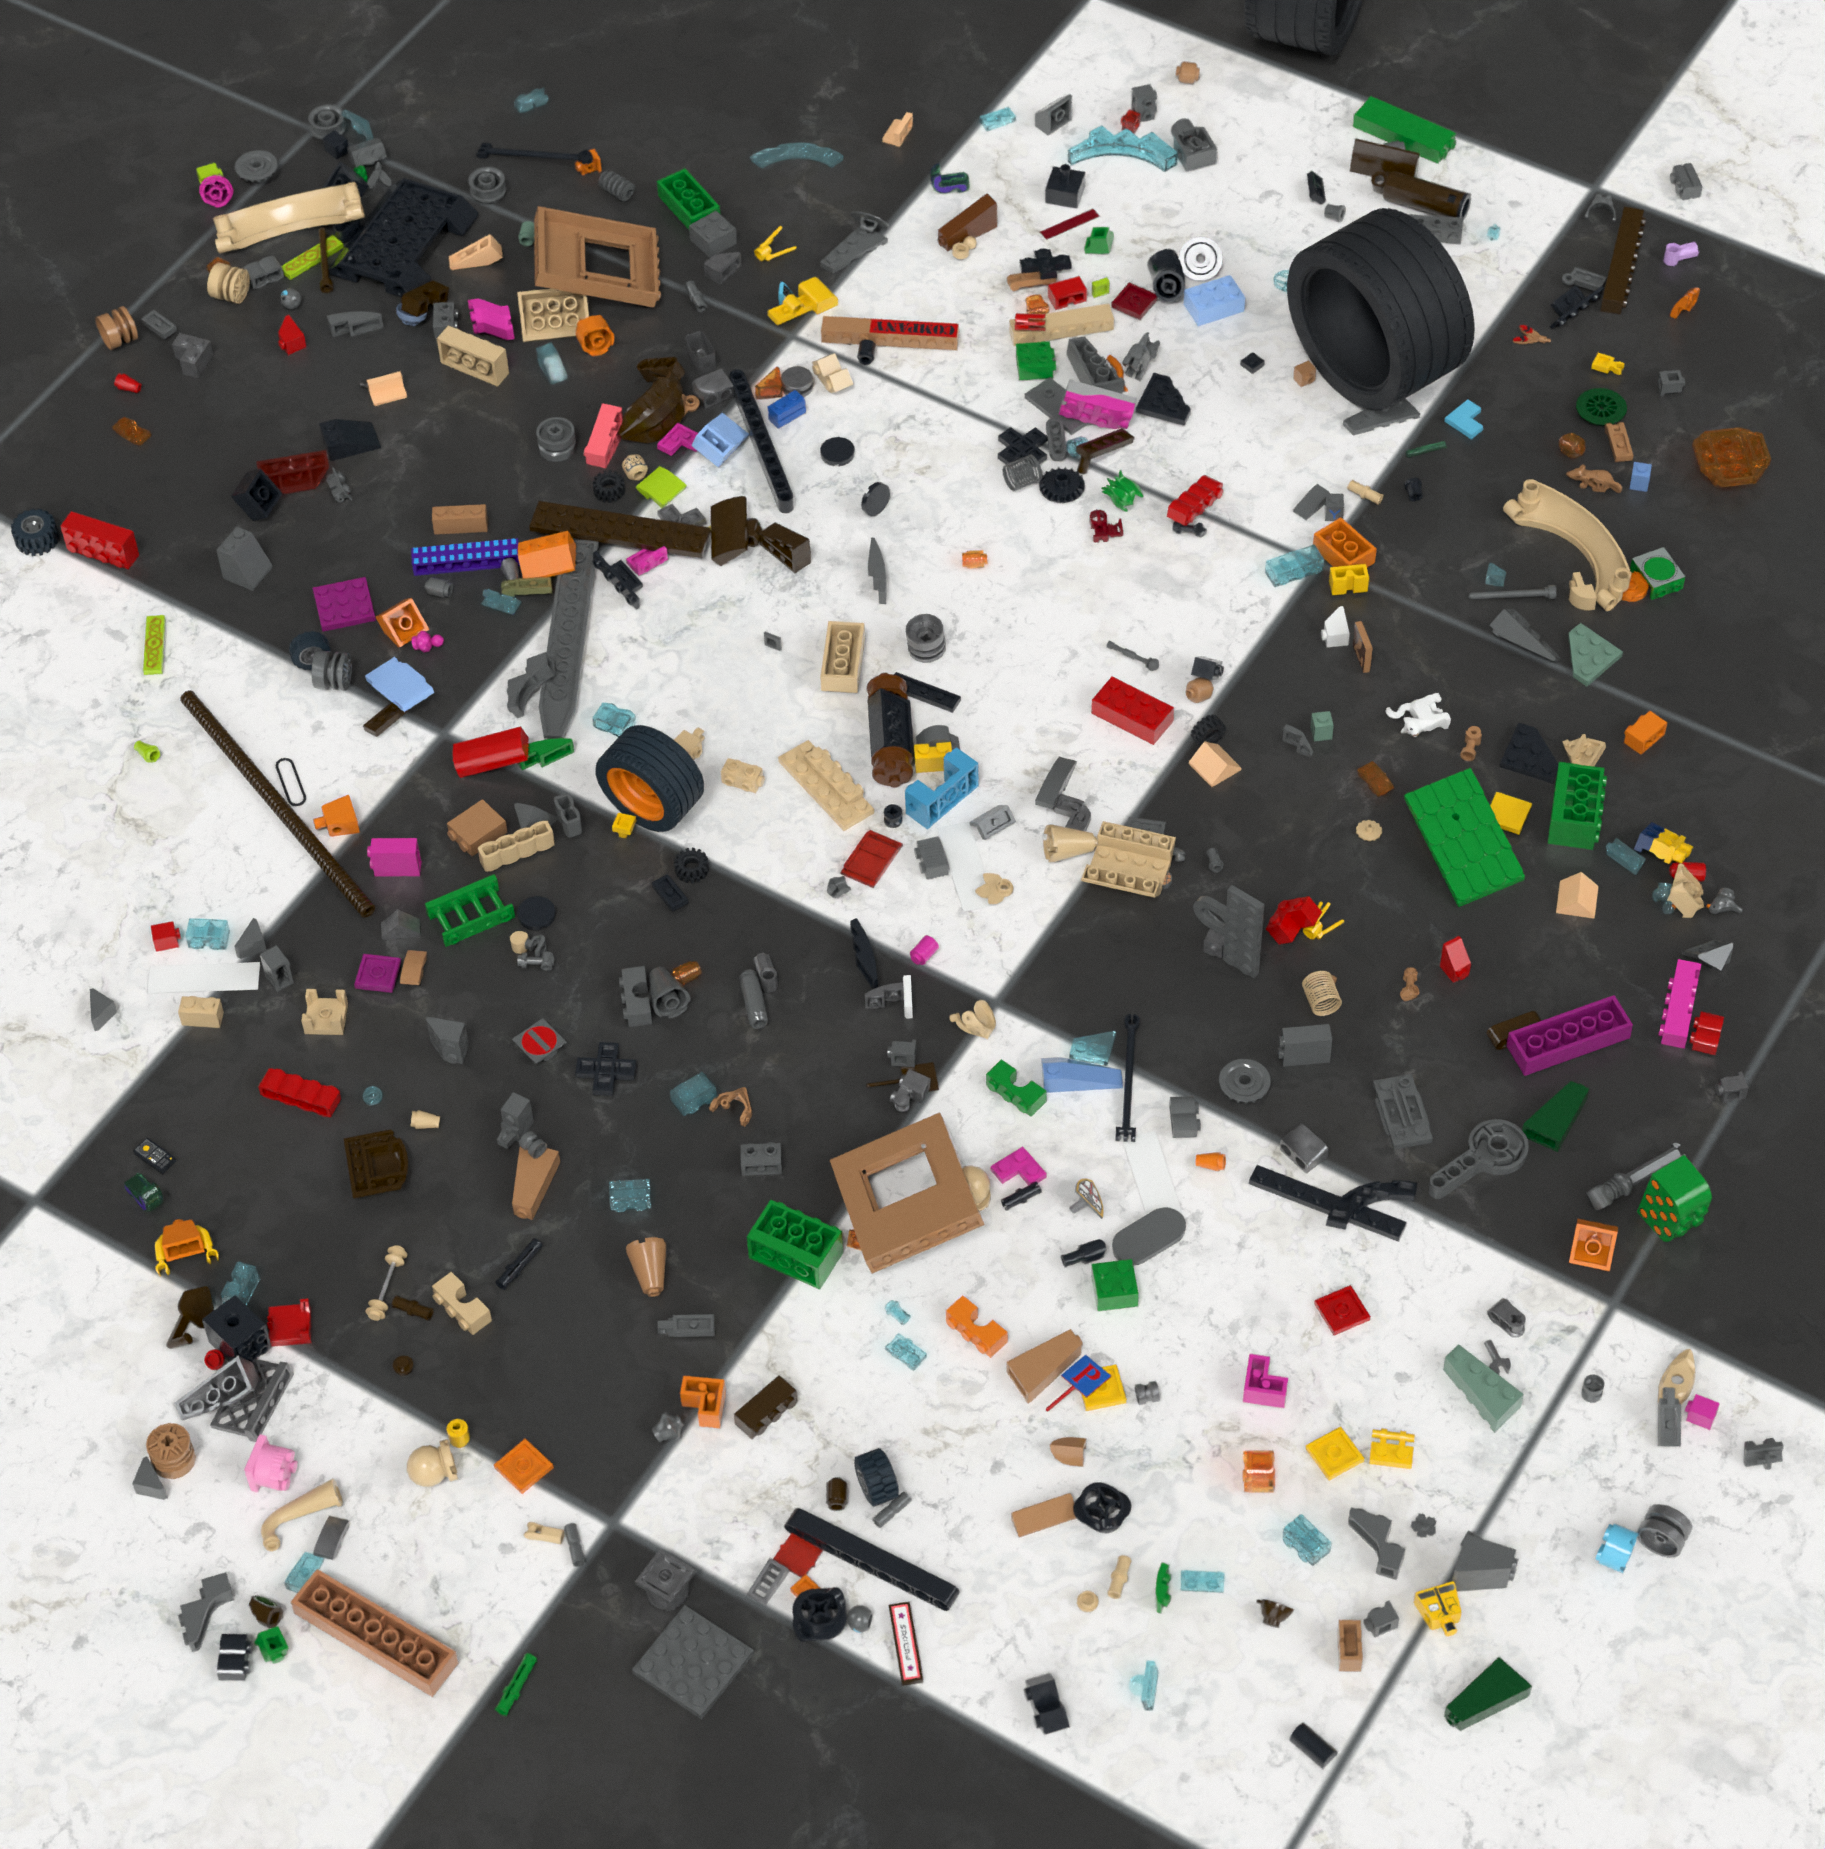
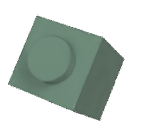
[1310,711,1334,741]

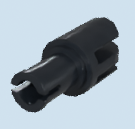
[1061,1239,1106,1268]

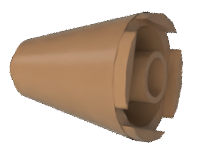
[626,1237,666,1297]

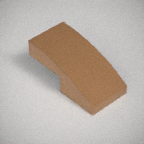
[400,950,427,985]

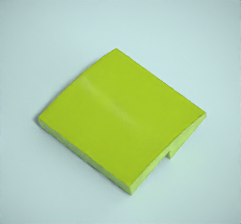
[636,466,687,508]

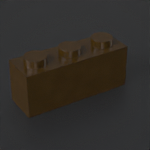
[734,1375,797,1439]

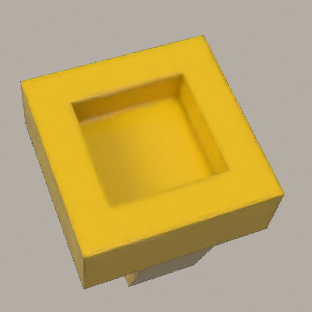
[612,813,636,838]

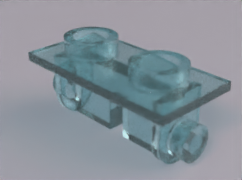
[514,87,549,113]
[481,588,521,615]
[1606,838,1646,875]
[1180,1570,1224,1593]

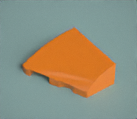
[1670,287,1700,319]

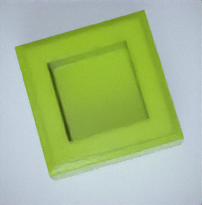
[1092,277,1110,298]

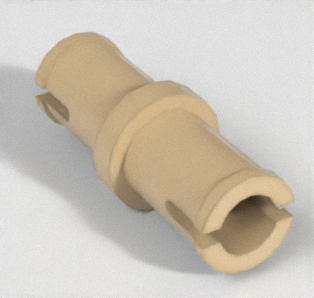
[1347,479,1384,505]
[1107,1555,1132,1599]

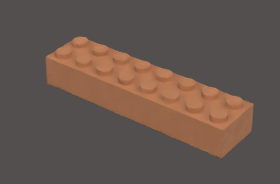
[291,1569,458,1697]

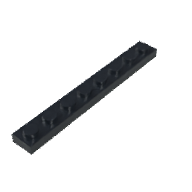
[1249,1165,1407,1242]

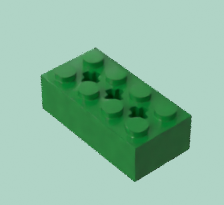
[657,169,720,231]

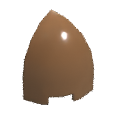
[1050,1437,1086,1467]

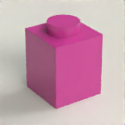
[1685,1394,1720,1430]

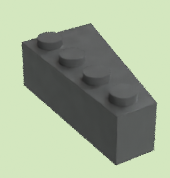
[1066,336,1125,394]

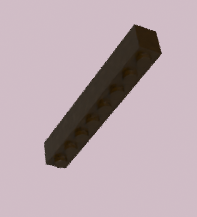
[1601,207,1646,315]

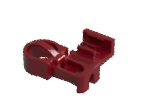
[1089,509,1123,543]

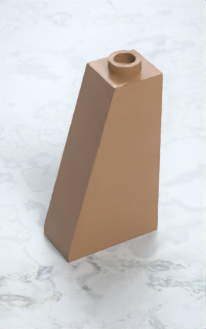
[512,1147,560,1220]
[1007,1329,1083,1403]

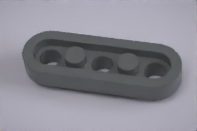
[1046,418,1067,461]

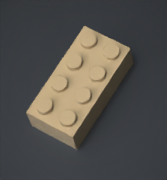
[437,326,509,386]
[820,621,865,693]

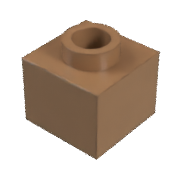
[1293,360,1316,387]

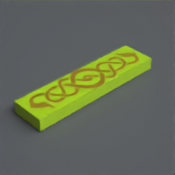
[281,235,344,280]
[143,615,166,675]

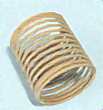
[1302,971,1342,1016]

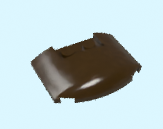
[344,1129,409,1199]

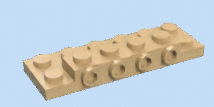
[778,740,874,831]

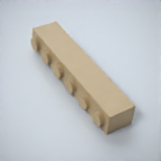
[1009,304,1114,346]

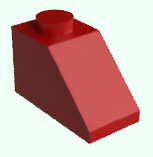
[278,315,306,355]
[1440,936,1471,983]

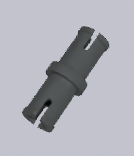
[685,281,707,312]

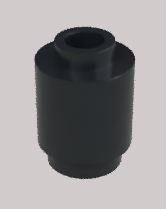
[857,339,876,365]

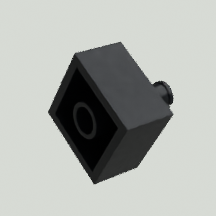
[1045,164,1085,209]
[231,468,283,521]

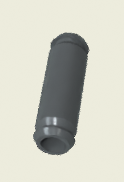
[739,969,768,1029]

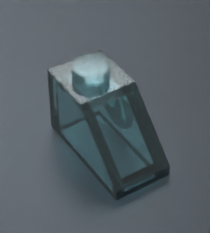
[536,342,567,384]

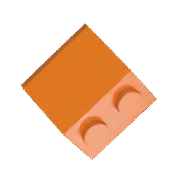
[376,598,429,647]
[1569,1219,1618,1271]

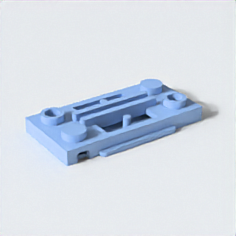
[365,657,434,712]

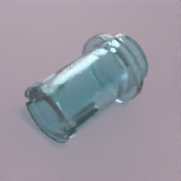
[885,1300,911,1325]

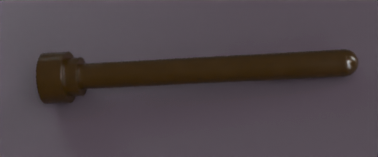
[319,228,333,293]

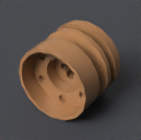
[95,306,138,350]
[146,1423,196,1479]

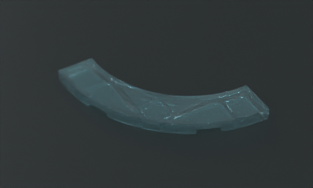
[751,143,844,169]

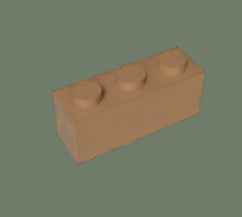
[432,504,488,534]

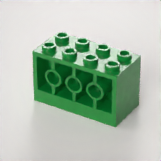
[1547,762,1607,850]
[747,1200,843,1290]

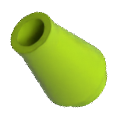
[134,740,160,763]

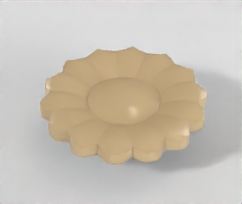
[1356,820,1382,842]

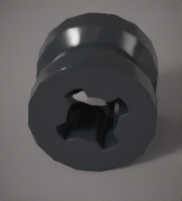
[883,804,903,828]

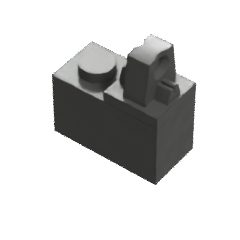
[497,1092,534,1149]

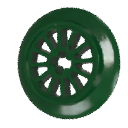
[1576,388,1627,426]

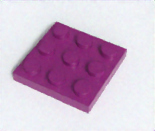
[313,577,376,632]

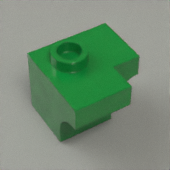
[1084,227,1114,254]

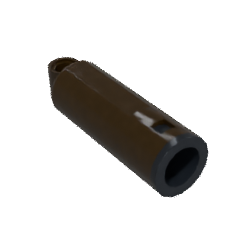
[1371,171,1471,221]

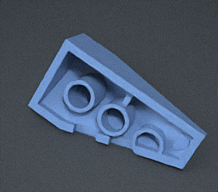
[1041,1057,1123,1093]

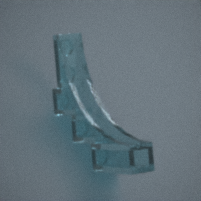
[1068,125,1178,172]

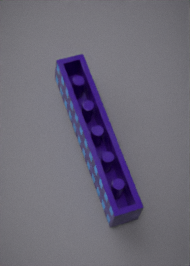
[411,538,520,576]

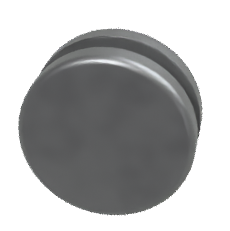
[781,366,813,397]

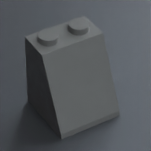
[217,526,273,591]
[1452,1534,1519,1592]

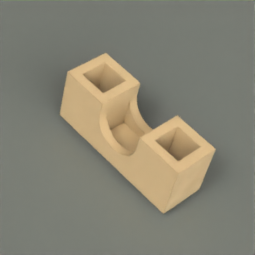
[432,1272,492,1335]

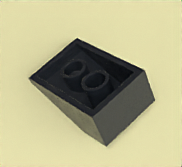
[319,419,381,461]

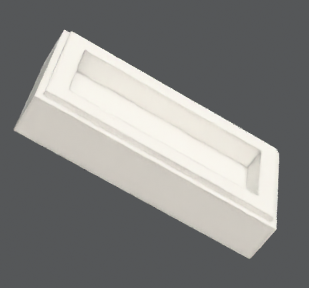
[903,975,913,1019]

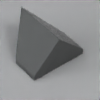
[514,803,558,829]

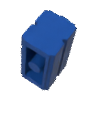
[767,390,806,429]

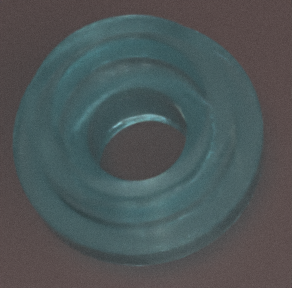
[1487,224,1501,241]
[363,1086,383,1105]

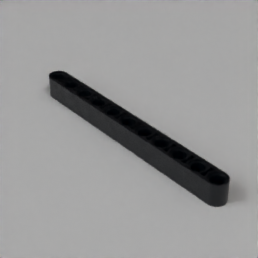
[729,369,794,514]

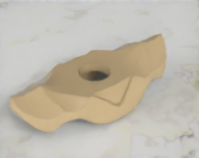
[1658,1349,1695,1405]

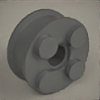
[308,105,346,140]
[468,167,506,203]

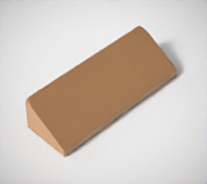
[1011,1493,1076,1538]

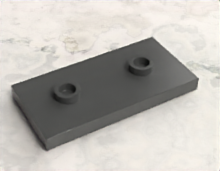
[1025,377,1089,435]

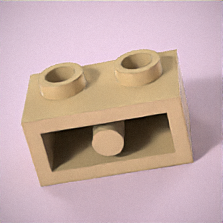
[178,996,224,1028]

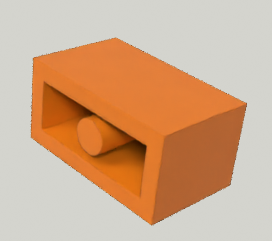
[1624,711,1667,755]

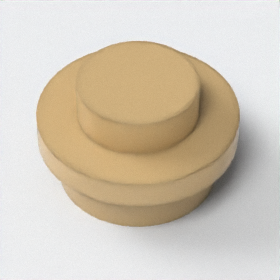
[1077,1591,1098,1612]

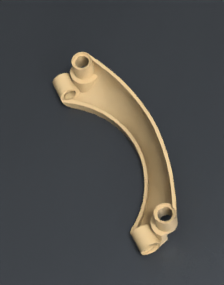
[213,182,365,254]
[1503,479,1631,611]

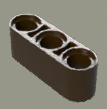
[1486,1011,1542,1050]

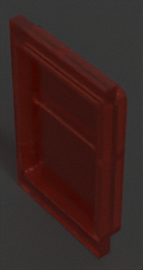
[840,830,903,888]

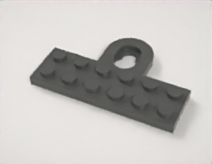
[1193,885,1264,978]

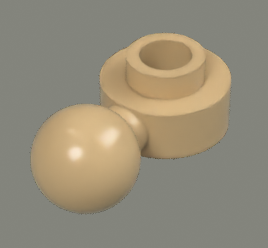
[952,236,977,259]

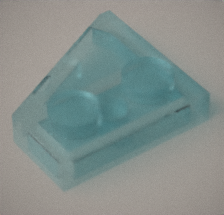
[1069,1031,1116,1066]

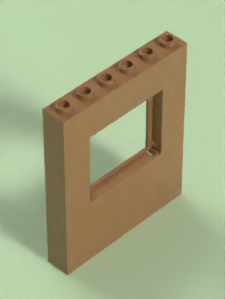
[534,206,661,307]
[830,1112,985,1274]

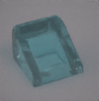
[1485,563,1506,587]

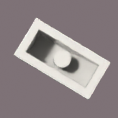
[1321,606,1349,647]

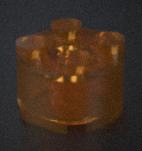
[1243,1450,1275,1493]

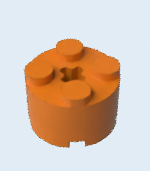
[575,315,614,356]

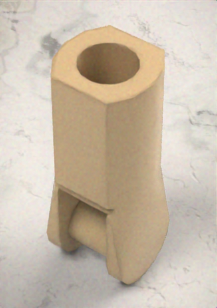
[524,1522,565,1544]

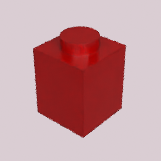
[151,921,181,952]

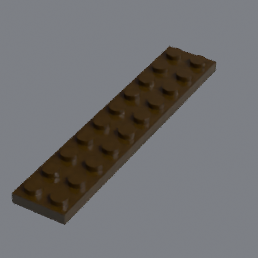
[529,501,711,558]

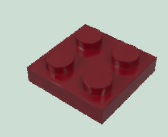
[1111,282,1158,320]

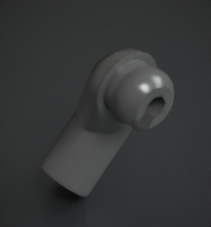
[1173,846,1186,862]

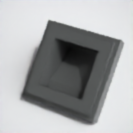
[764,631,782,651]

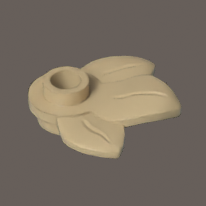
[975,873,1013,904]

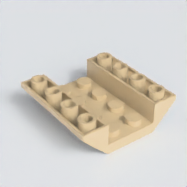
[1081,821,1176,898]

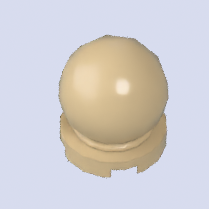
[963,1165,991,1211]
[407,1439,458,1487]

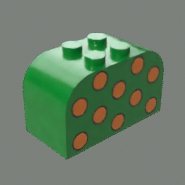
[1637,1155,1712,1242]

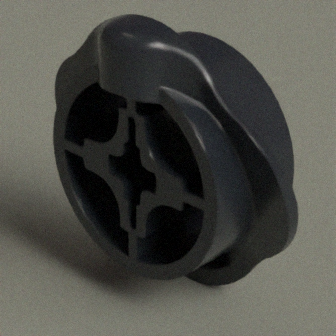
[1073,1482,1131,1533]
[792,1587,847,1642]

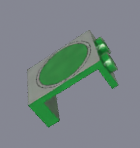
[1630,547,1685,600]

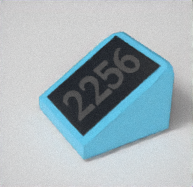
[779,282,793,305]

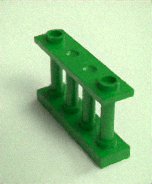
[425,874,515,947]

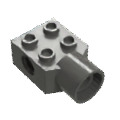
[1171,118,1217,171]

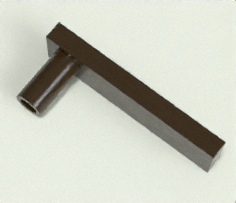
[1075,428,1134,474]

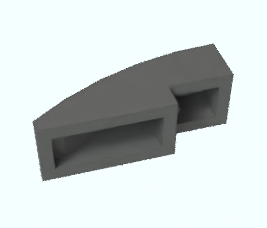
[327,311,384,337]

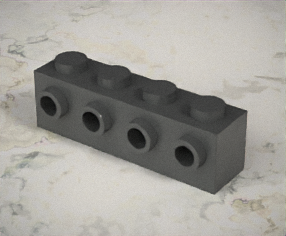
[1408,214,1463,244]

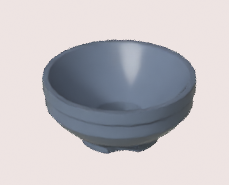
[396,303,427,326]

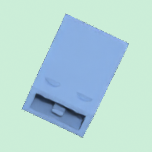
[691,413,749,468]

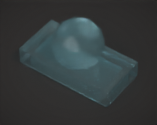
[1129,1661,1159,1711]

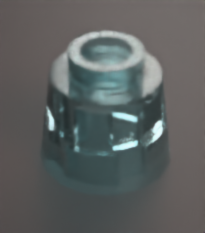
[1066,436,1088,458]

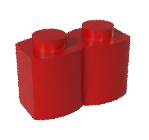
[1689,1011,1724,1055]

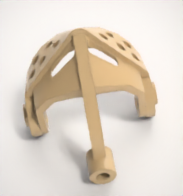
[950,1000,996,1040]

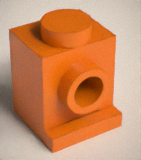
[575,149,602,175]

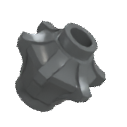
[652,1412,684,1442]

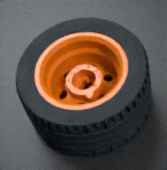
[595,725,704,832]

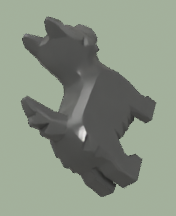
[1122,332,1160,381]

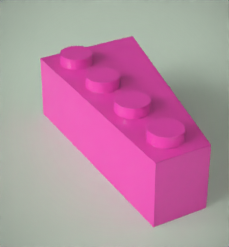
[1659,959,1701,1049]

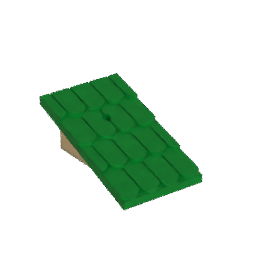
[1404,768,1525,907]

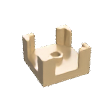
[301,989,348,1035]

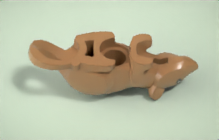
[1566,465,1623,493]

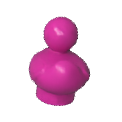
[412,630,444,652]

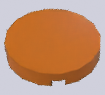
[1622,571,1649,602]

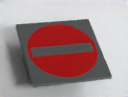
[512,1018,567,1064]

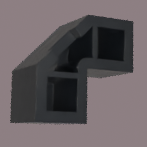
[1023,1673,1069,1735]

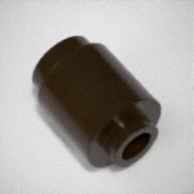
[826,1477,847,1511]

